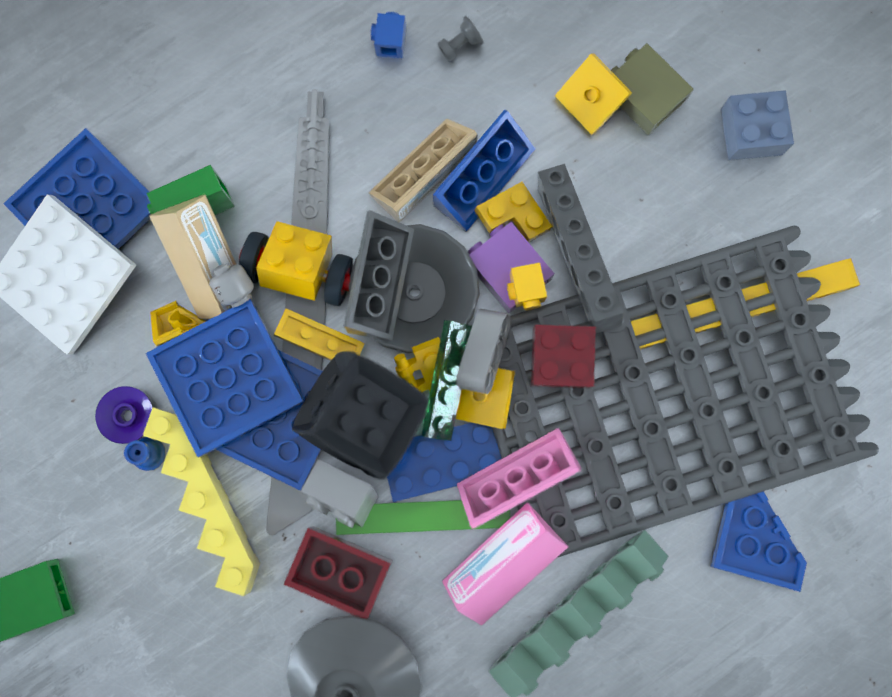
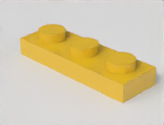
[273,308,365,361]

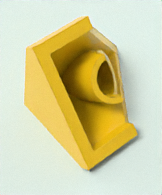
[150,301,206,347]

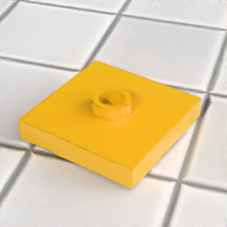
[555,53,632,135]
[449,361,515,429]

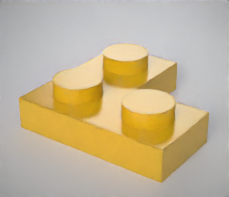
[475,181,552,242]

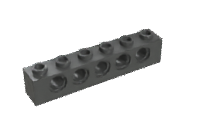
[538,164,624,334]

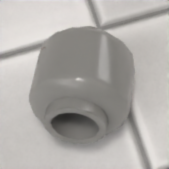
[209,262,254,308]

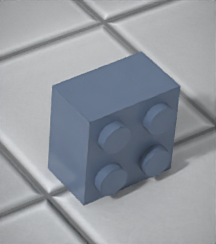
[721,90,794,161]

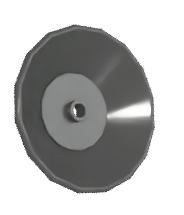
[349,224,480,353]
[286,616,422,697]

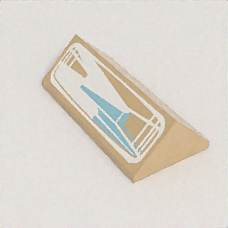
[368,119,478,222]
[149,194,252,319]

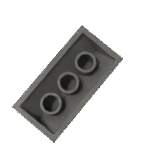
[343,210,414,341]

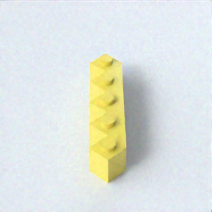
[143,408,260,596]

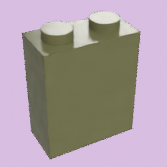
[611,43,694,136]

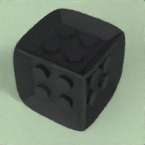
[292,351,430,480]

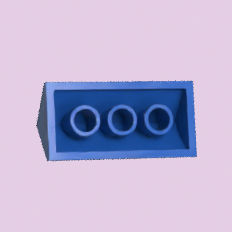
[433,110,535,231]

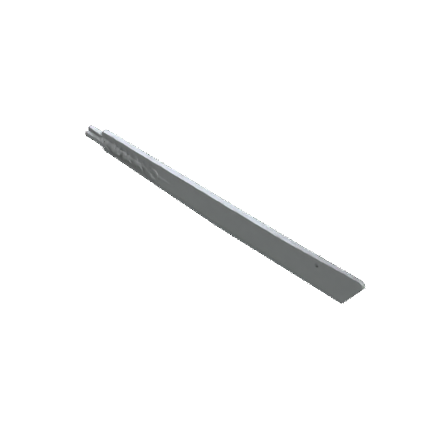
[266,89,329,535]

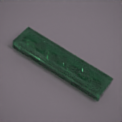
[421,320,472,441]

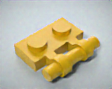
[394,337,455,398]

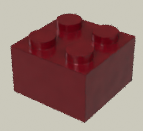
[531,325,596,388]

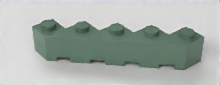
[488,529,669,697]

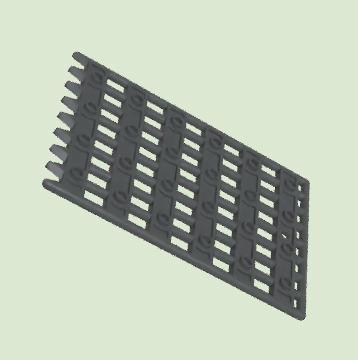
[462,225,879,558]

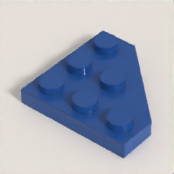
[711,491,807,592]

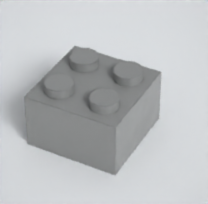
[301,459,378,528]

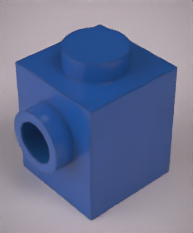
[371,12,406,59]

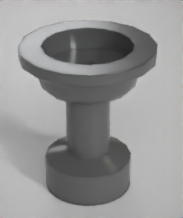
[437,16,484,62]

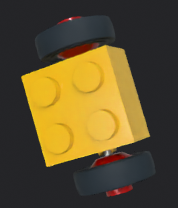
[239,221,353,306]

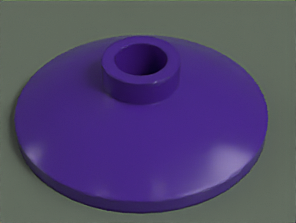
[95,386,153,444]

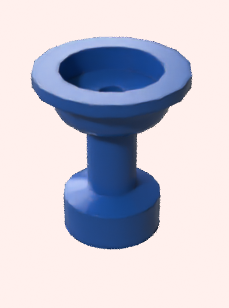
[124,437,166,471]

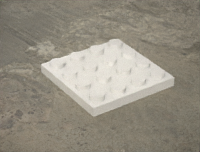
[0,194,136,355]

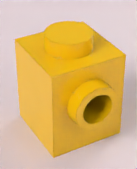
[507,263,547,310]

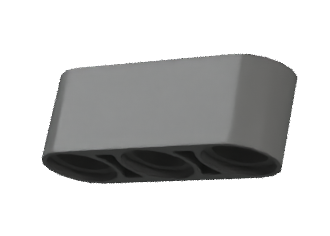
[457,309,511,394]

